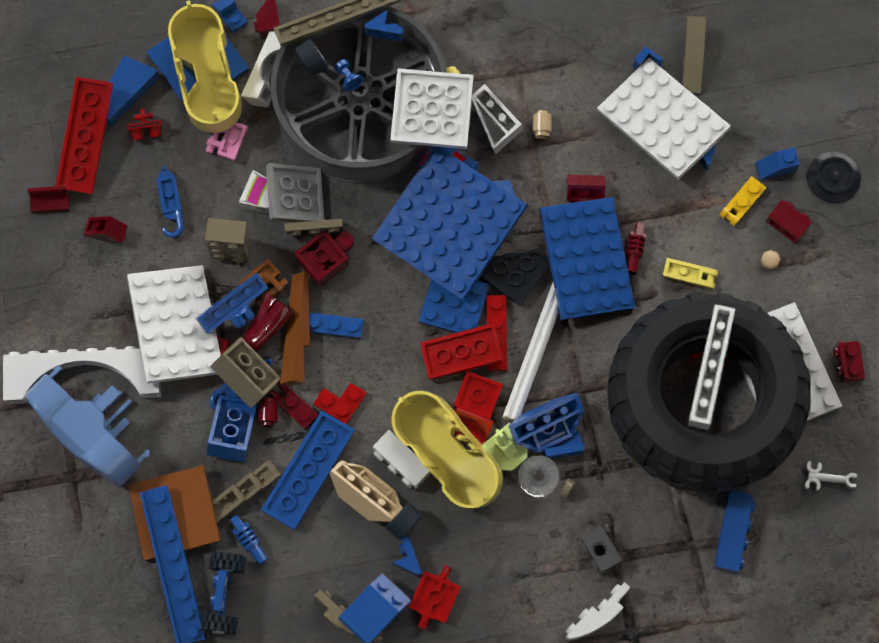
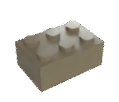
[205,218,251,262]

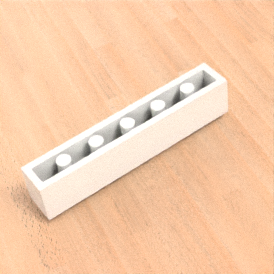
[689,304,735,430]

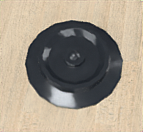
[807,151,861,204]

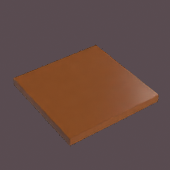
[128,465,221,561]

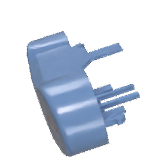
[25,366,150,487]

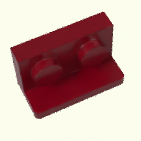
[833,340,865,382]

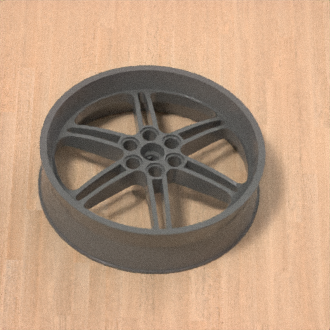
[271,6,447,183]

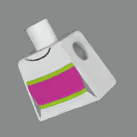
[239,170,269,214]

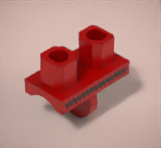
[127,108,163,140]

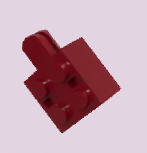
[294,229,354,287]

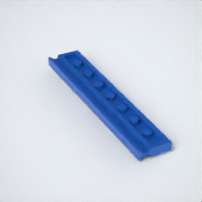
[140,485,206,643]

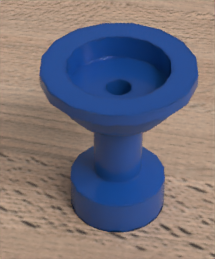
[334,59,364,92]

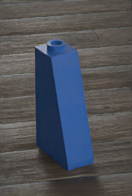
[107,55,159,126]

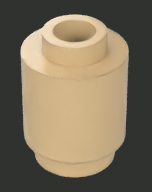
[533,110,552,139]

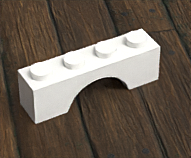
[241,31,281,107]

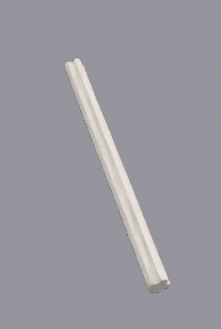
[503,283,559,422]

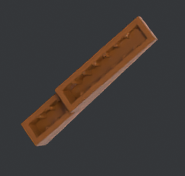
[280,271,310,386]

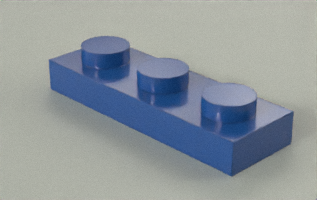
[309,312,363,339]

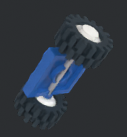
[201,552,246,635]

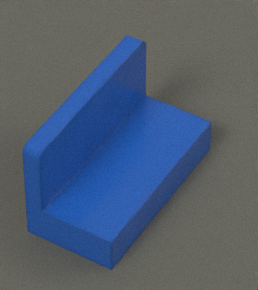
[544,431,585,460]

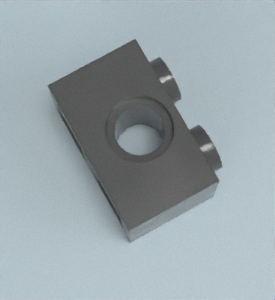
[580,526,622,575]

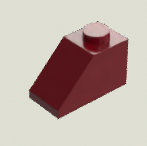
[253,0,280,39]
[83,216,128,243]

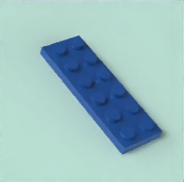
[261,410,355,531]

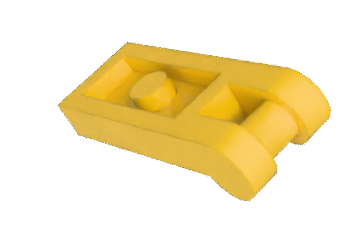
[719,176,767,227]

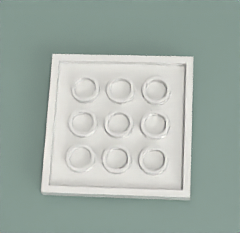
[390,69,473,149]

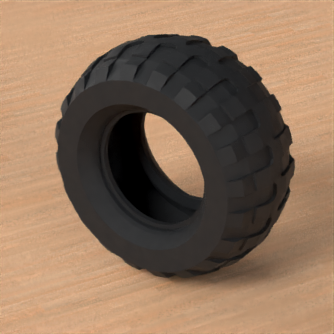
[607,293,811,494]

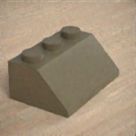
[210,337,281,408]

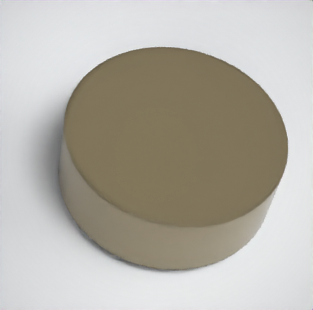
[560,478,575,499]

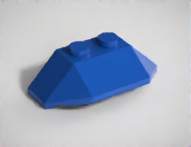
[508,393,585,452]

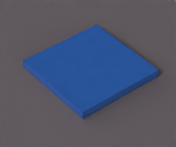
[146,37,250,104]

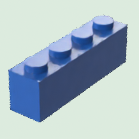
[713,491,756,574]

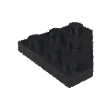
[480,249,550,306]

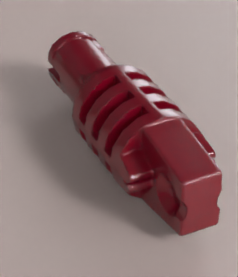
[626,222,647,275]

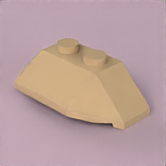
[330,460,403,522]

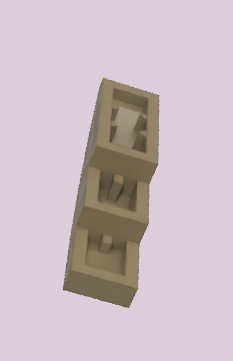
[682,16,706,94]
[212,460,281,523]

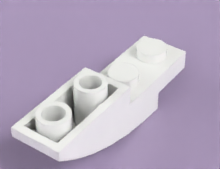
[565,582,630,641]

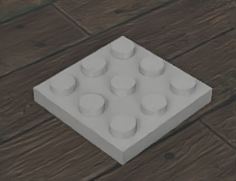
[266,163,324,222]

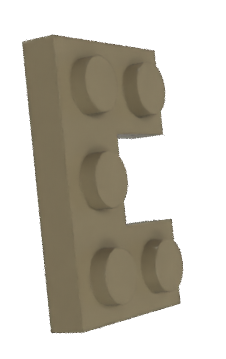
[284,219,343,237]

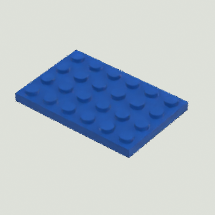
[539,197,635,320]

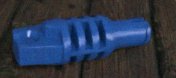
[231,515,268,566]

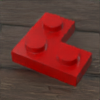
[313,382,367,425]

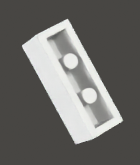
[373,430,431,490]

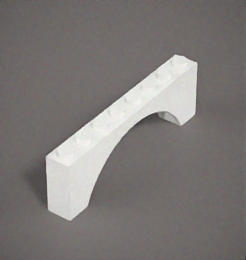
[3,346,161,405]

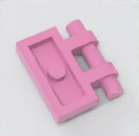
[205,122,248,162]

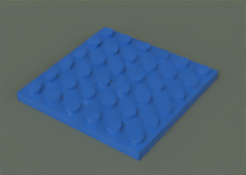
[372,146,528,301]

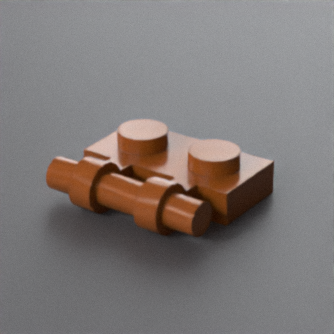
[239,259,289,308]

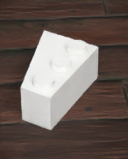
[472,84,523,154]

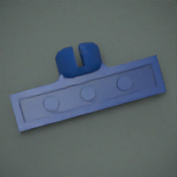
[195,273,268,334]

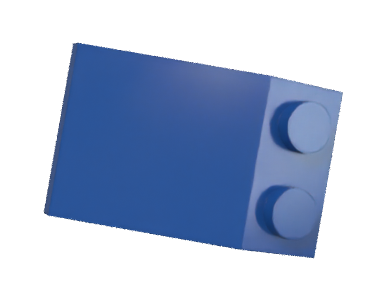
[207,395,257,462]
[338,573,411,643]

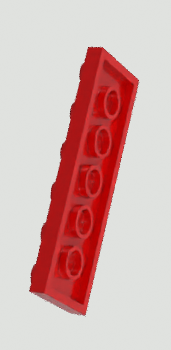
[55,77,114,195]

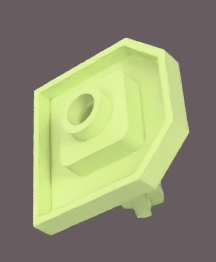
[483,423,528,471]

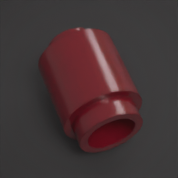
[258,398,278,428]

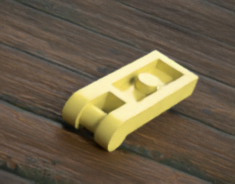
[662,258,718,290]

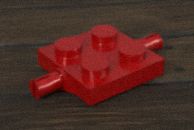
[409,565,461,630]

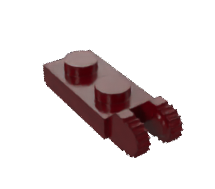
[268,380,318,430]

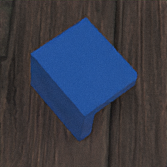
[633,46,663,69]

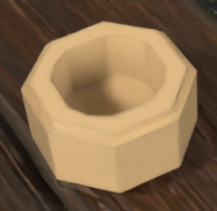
[761,250,780,270]

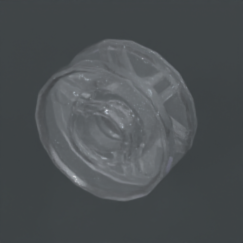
[518,456,559,499]

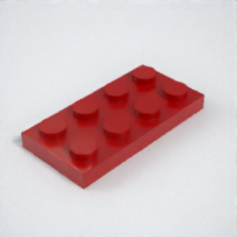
[420,323,504,380]

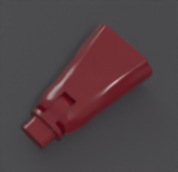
[243,293,296,353]

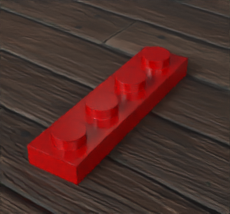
[487,295,507,371]

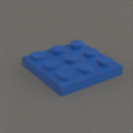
[419,279,490,333]

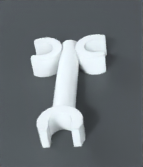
[804,461,857,491]

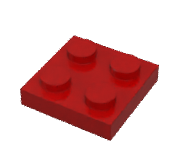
[453,371,503,419]

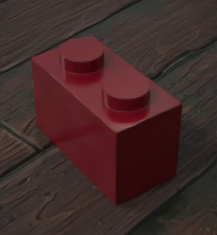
[765,199,812,244]

